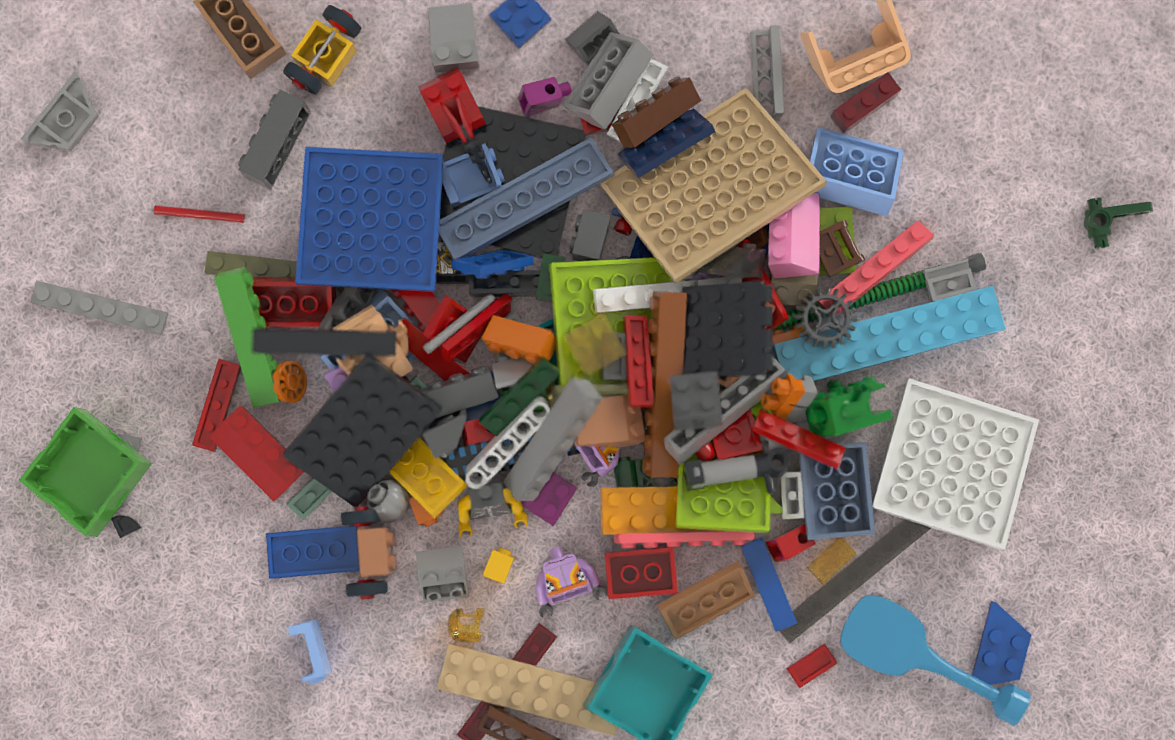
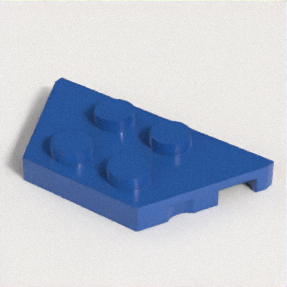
[972,601,1031,685]

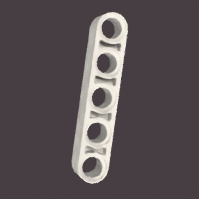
[465,396,550,489]

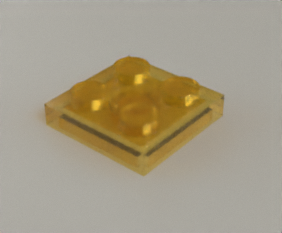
[563,313,627,377]

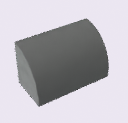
[565,11,620,63]

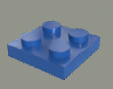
[489,0,552,49]

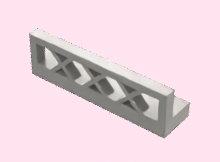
[751,25,784,118]

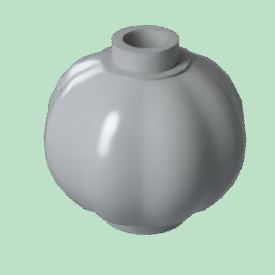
[367,480,409,523]

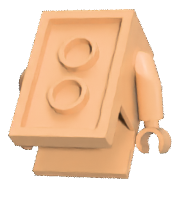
[333,304,413,377]

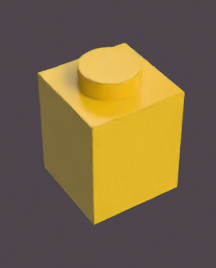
[483,547,515,584]

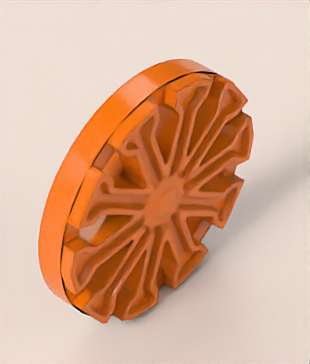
[273,360,307,403]

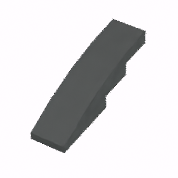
[318,287,377,330]

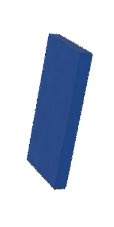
[266,526,360,579]

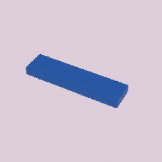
[741,538,797,632]

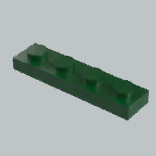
[479,356,560,437]

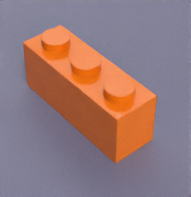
[481,315,556,364]

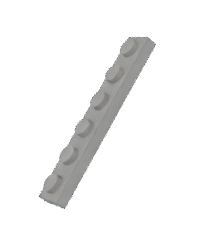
[30,281,168,335]

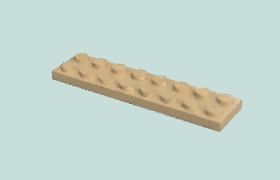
[437,643,618,736]

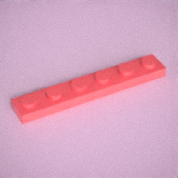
[818,220,934,317]
[614,531,754,548]

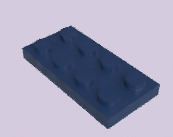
[617,108,716,178]

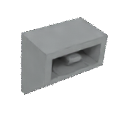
[416,546,469,603]

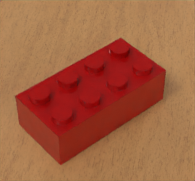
[252,277,336,327]

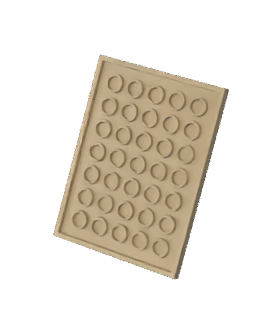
[599,88,827,284]

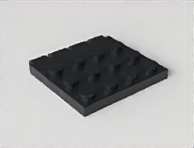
[682,281,773,378]

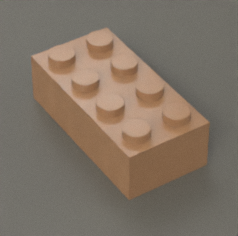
[193,0,286,80]

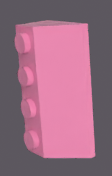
[768,193,820,279]

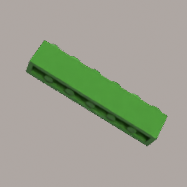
[214,267,283,408]

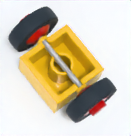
[283,5,361,95]

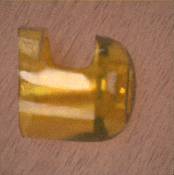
[447,608,485,643]

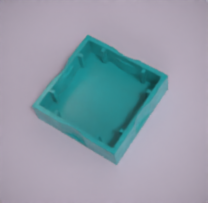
[583,625,713,740]

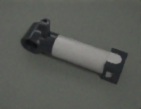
[683,449,790,495]

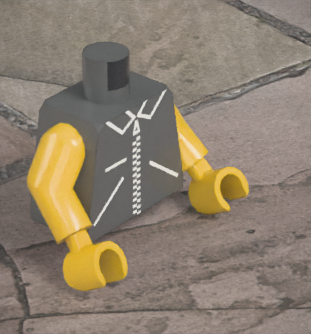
[458,483,528,538]

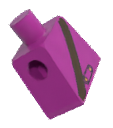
[518,77,572,117]

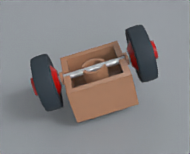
[341,506,397,600]

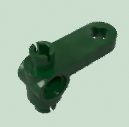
[1084,198,1153,249]

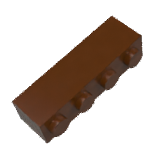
[612,76,701,148]

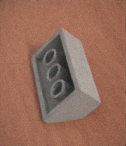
[563,32,653,130]

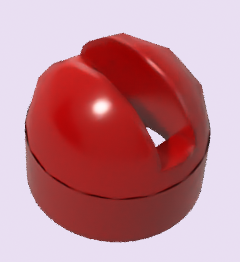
[613,217,632,236]
[695,442,714,462]

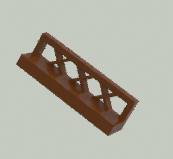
[477,703,561,740]

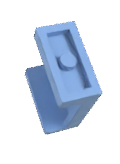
[288,619,332,685]

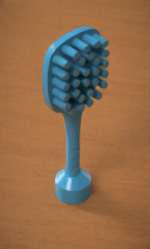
[840,595,1031,726]

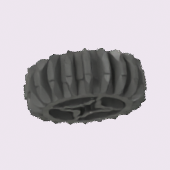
[794,287,858,350]

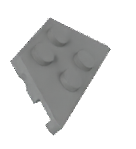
[21,72,99,151]

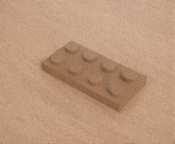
[657,561,755,640]

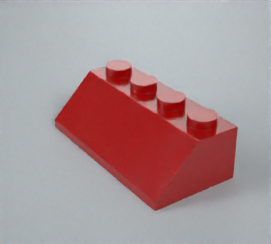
[209,405,304,501]

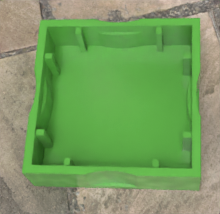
[19,407,152,537]

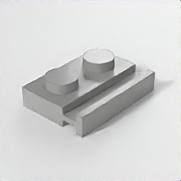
[922,258,976,302]

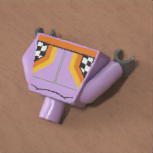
[574,441,621,487]
[535,546,607,618]

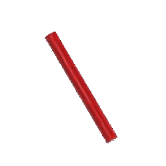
[154,205,245,223]

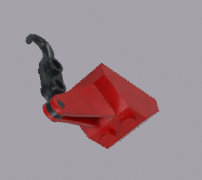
[418,67,492,184]

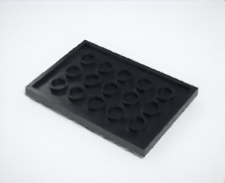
[282,353,442,507]

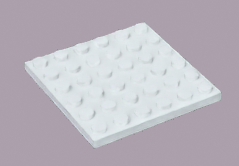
[872,378,1039,550]

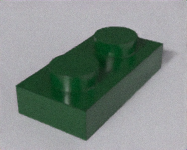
[536,254,566,302]

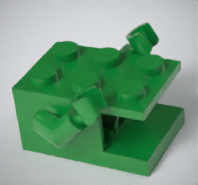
[805,376,893,436]

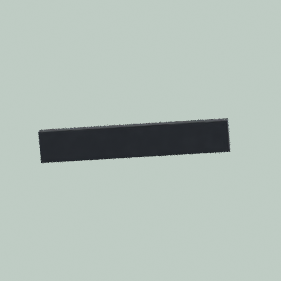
[252,328,397,356]

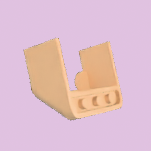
[799,0,911,93]

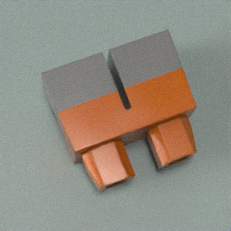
[761,373,818,423]

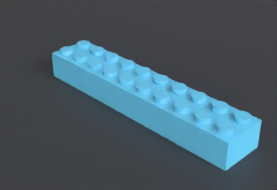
[772,286,1006,382]

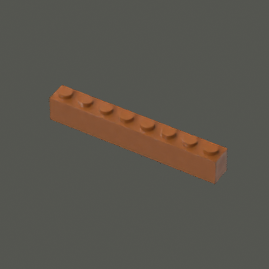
[642,291,687,477]

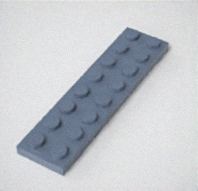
[439,137,614,259]

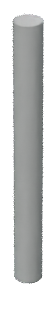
[424,294,495,353]

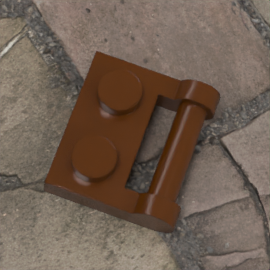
[820,220,865,278]

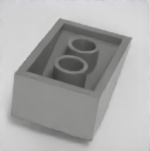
[428,3,479,73]

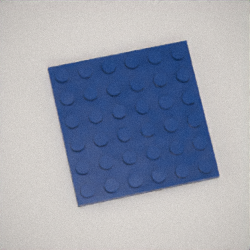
[296,147,444,292]

